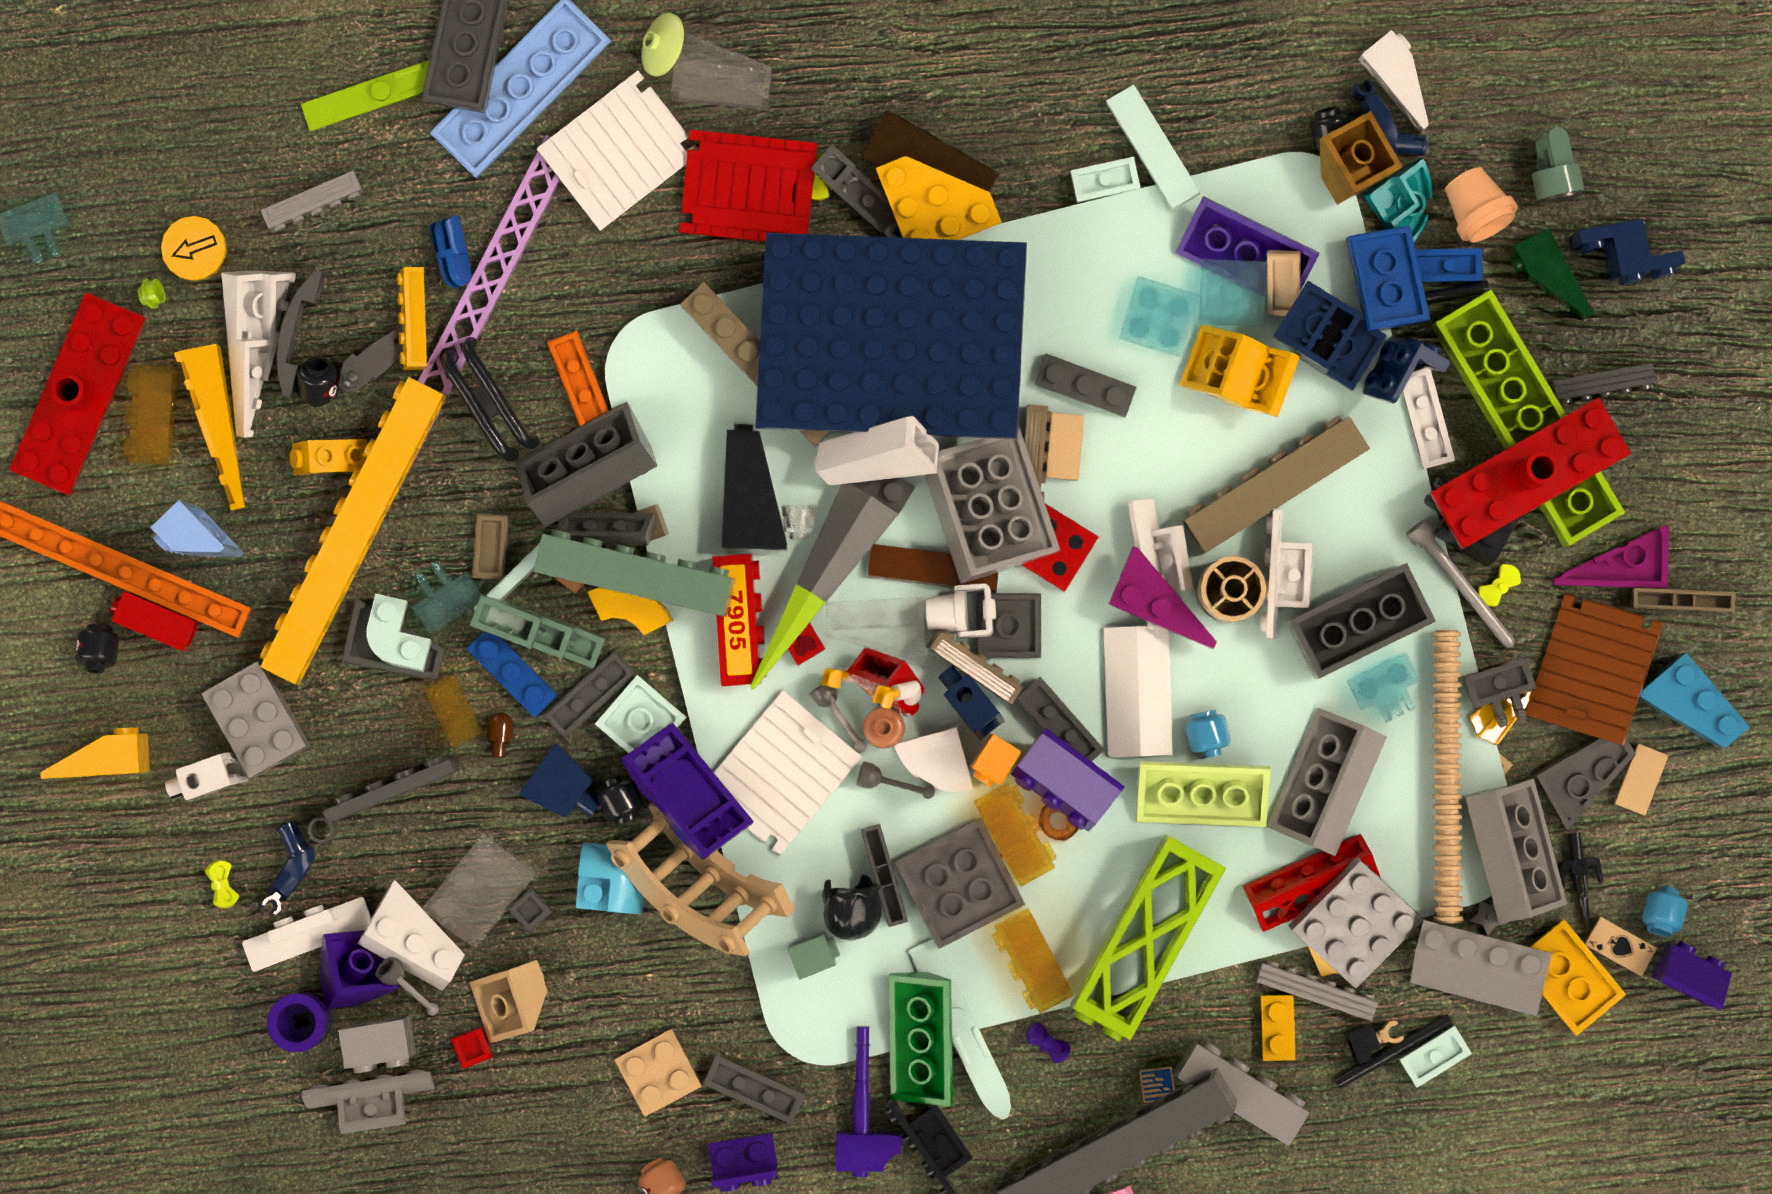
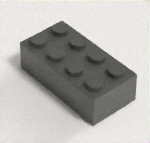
[1287,563,1436,679]

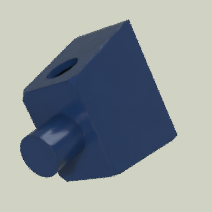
[938,666,1005,741]
[519,743,599,818]

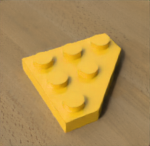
[876,156,1002,240]

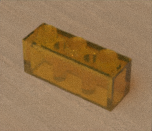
[124,365,178,466]
[973,782,1057,887]
[991,908,1074,1014]

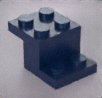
[1569,218,1685,286]
[1273,281,1387,391]

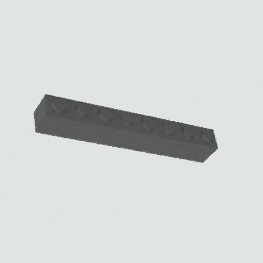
[991,1068,1237,1194]

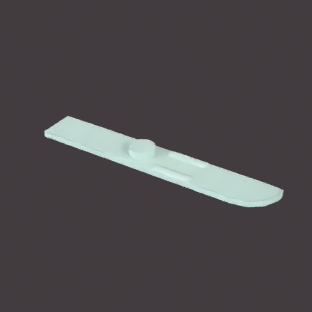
[908,938,1011,1120]

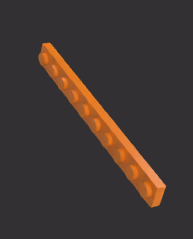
[0,501,253,638]

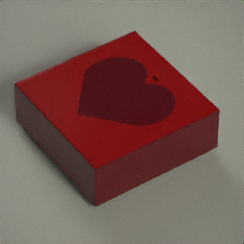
[788,622,826,666]

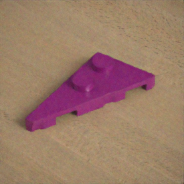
[1552,526,1669,588]
[1108,546,1217,649]

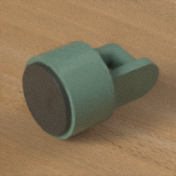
[1531,127,1585,204]

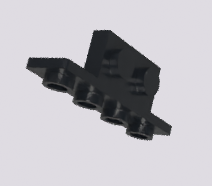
[884,1095,973,1194]

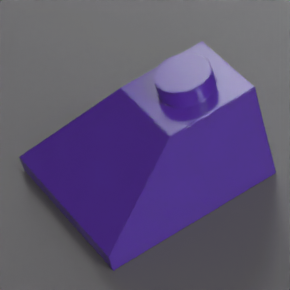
[320,930,399,1009]

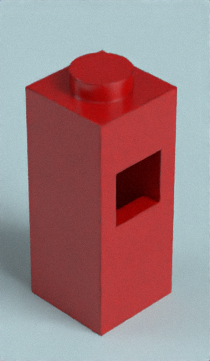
[110,591,200,652]

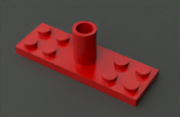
[9,292,147,496]
[1429,397,1631,550]

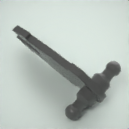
[338,324,403,393]

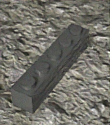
[1550,363,1656,405]
[860,824,908,927]

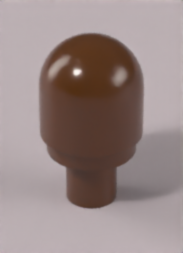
[487,712,514,758]

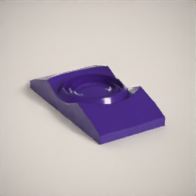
[622,722,754,860]

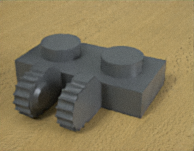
[1463,658,1537,728]

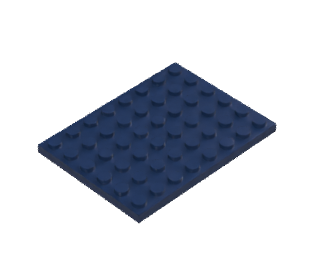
[755,233,1027,439]

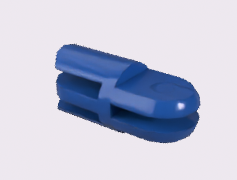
[429,215,471,288]

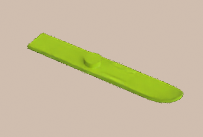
[301,60,430,132]

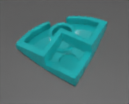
[1363,158,1432,241]

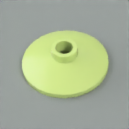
[641,13,684,77]

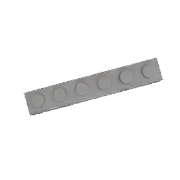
[1255,960,1378,1021]

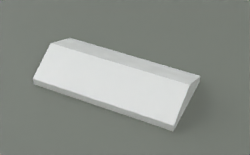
[1103,626,1173,757]

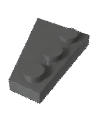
[342,598,445,682]

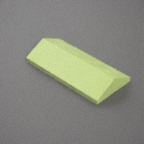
[1136,761,1271,827]

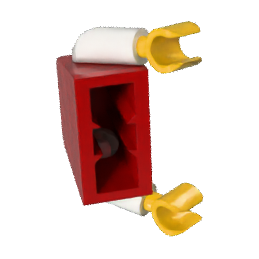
[821,647,925,717]

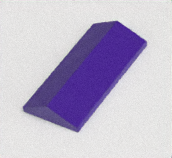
[1175,196,1320,297]

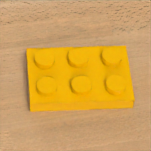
[1529,919,1626,1036]

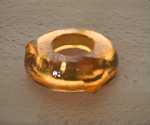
[1037,805,1078,842]

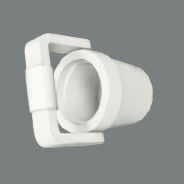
[926,584,996,638]

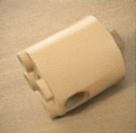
[1196,556,1266,623]

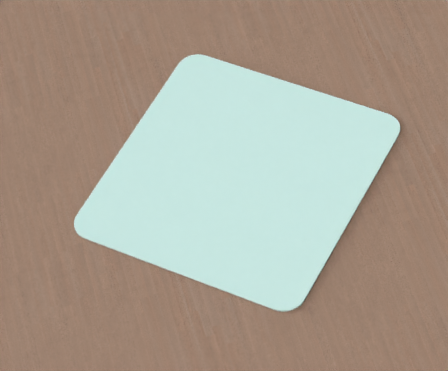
[605,152,1507,1066]

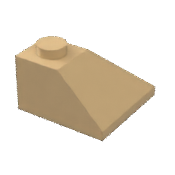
[469,960,548,1043]

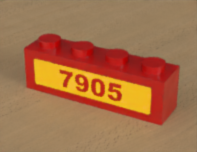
[712,554,767,687]

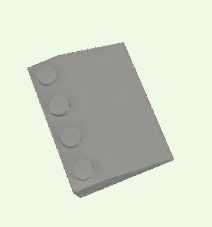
[925,428,1060,584]

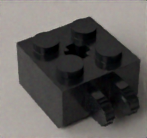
[1424,478,1521,567]

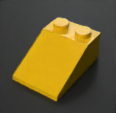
[40,727,150,779]

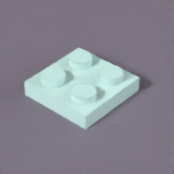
[595,675,686,753]

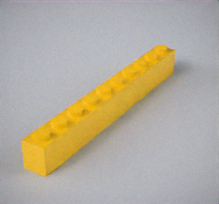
[260,377,446,685]

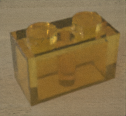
[424,675,485,748]

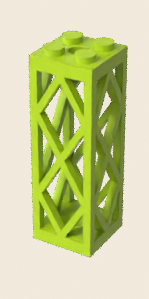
[1070,834,1226,1042]

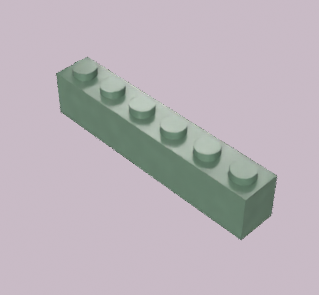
[533,529,736,617]

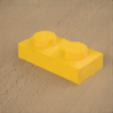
[1260,994,1296,1061]

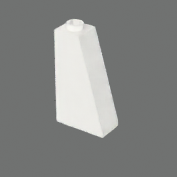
[814,416,939,485]

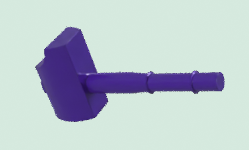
[836,1026,902,1177]

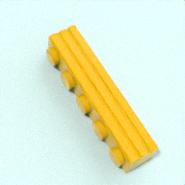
[397,267,427,370]

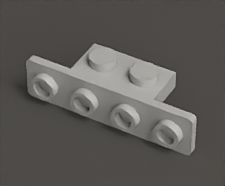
[301,1070,435,1134]

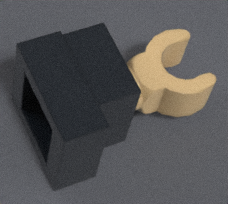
[1344,1020,1404,1064]

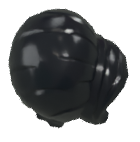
[822,874,882,941]

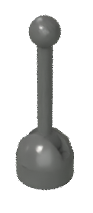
[856,761,935,799]

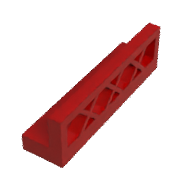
[1242,834,1381,932]

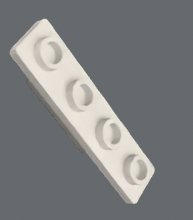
[1128,498,1193,629]
[1261,508,1314,639]
[242,897,372,971]

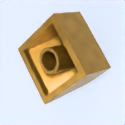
[1320,111,1403,205]

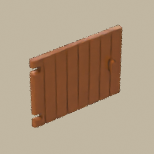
[1526,593,1664,746]

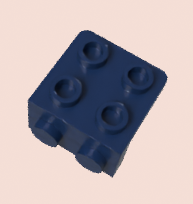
[1363,336,1451,404]

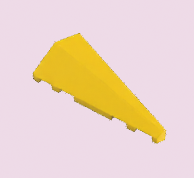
[174,344,245,511]

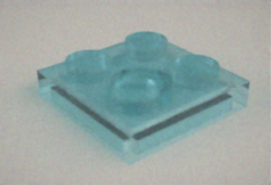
[1199,259,1267,327]
[1118,276,1200,357]

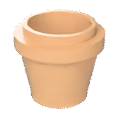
[1445,167,1518,243]

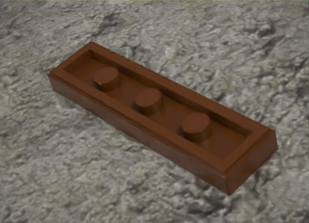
[868,544,999,593]

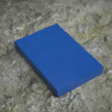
[1346,226,1430,332]

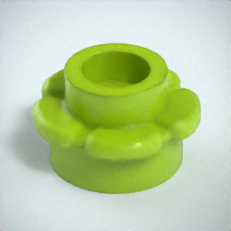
[137,278,166,309]

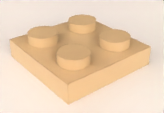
[614,1028,702,1117]

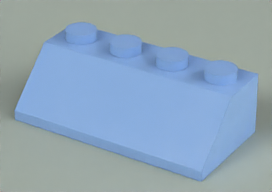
[150,500,244,557]

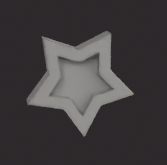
[1469,901,1508,936]

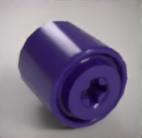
[267,991,332,1052]

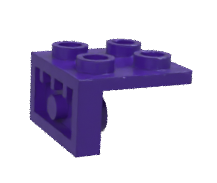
[708,1132,778,1192]

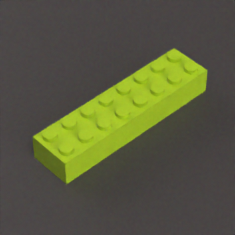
[1431,290,1625,547]

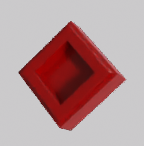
[451,1027,494,1069]

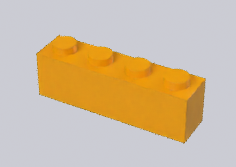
[970,733,1022,787]

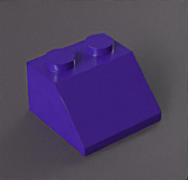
[1651,940,1732,1010]

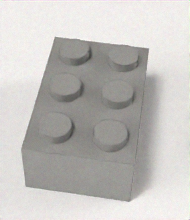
[201,661,311,778]

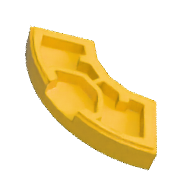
[587,587,674,635]

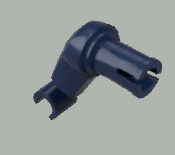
[1352,79,1427,156]

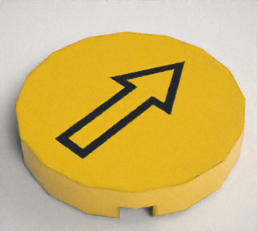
[161,216,227,281]

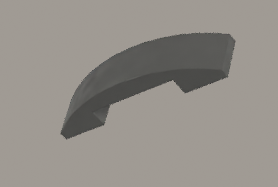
[811,145,903,238]
[277,270,326,399]

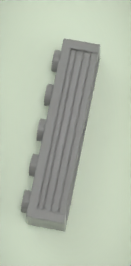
[261,171,363,232]

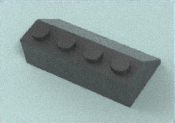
[515,402,658,527]

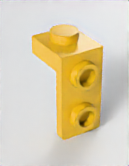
[290,439,367,476]

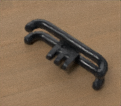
[442,337,540,462]

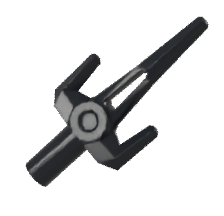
[1557,832,1603,929]

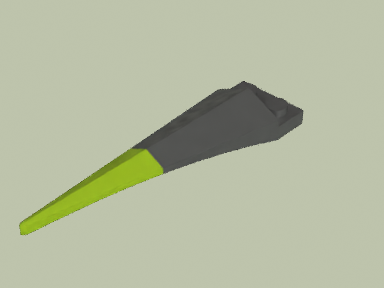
[751,478,915,690]

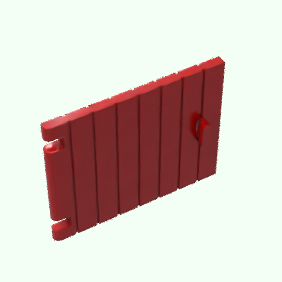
[679,130,818,242]

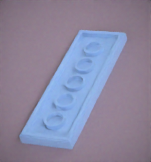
[430,0,612,179]

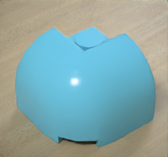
[576,842,644,914]

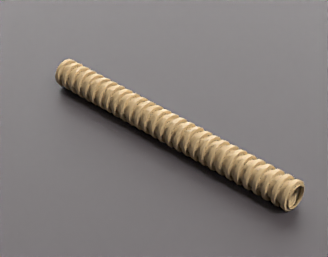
[1432,630,1463,923]

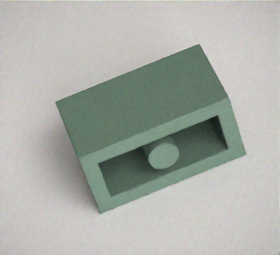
[787,932,840,980]

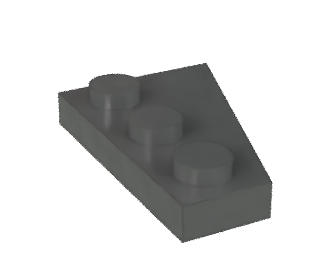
[1534,738,1636,831]

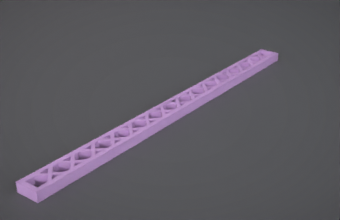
[386,135,561,515]

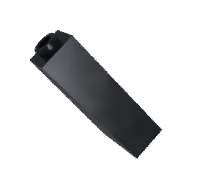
[722,424,788,551]

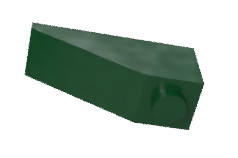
[1509,228,1594,320]

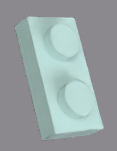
[1070,157,1140,203]
[1399,1025,1472,1087]

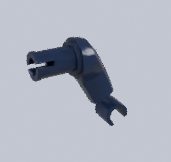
[258,820,316,916]

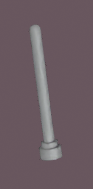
[1406,519,1515,648]

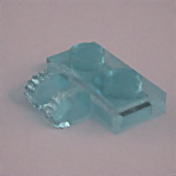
[0,193,69,264]
[413,560,482,634]

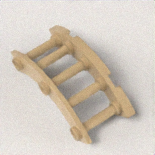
[606,803,795,956]

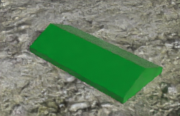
[888,972,953,1107]

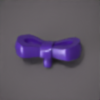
[1025,1023,1070,1063]

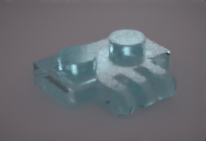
[1347,652,1420,723]

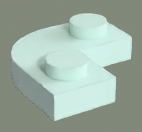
[367,593,432,672]

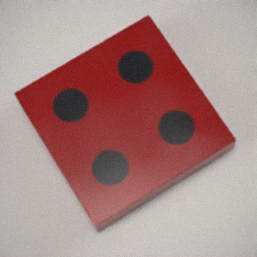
[1022,503,1099,592]

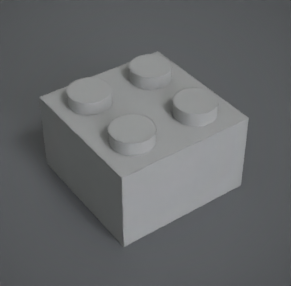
[338,1015,416,1073]

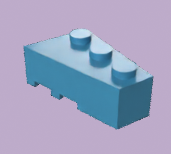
[1639,653,1750,748]

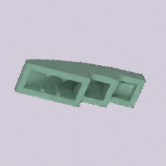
[470,595,606,669]

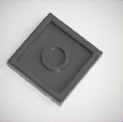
[976,593,1041,658]

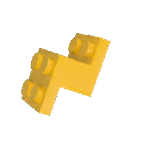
[1179,324,1300,417]

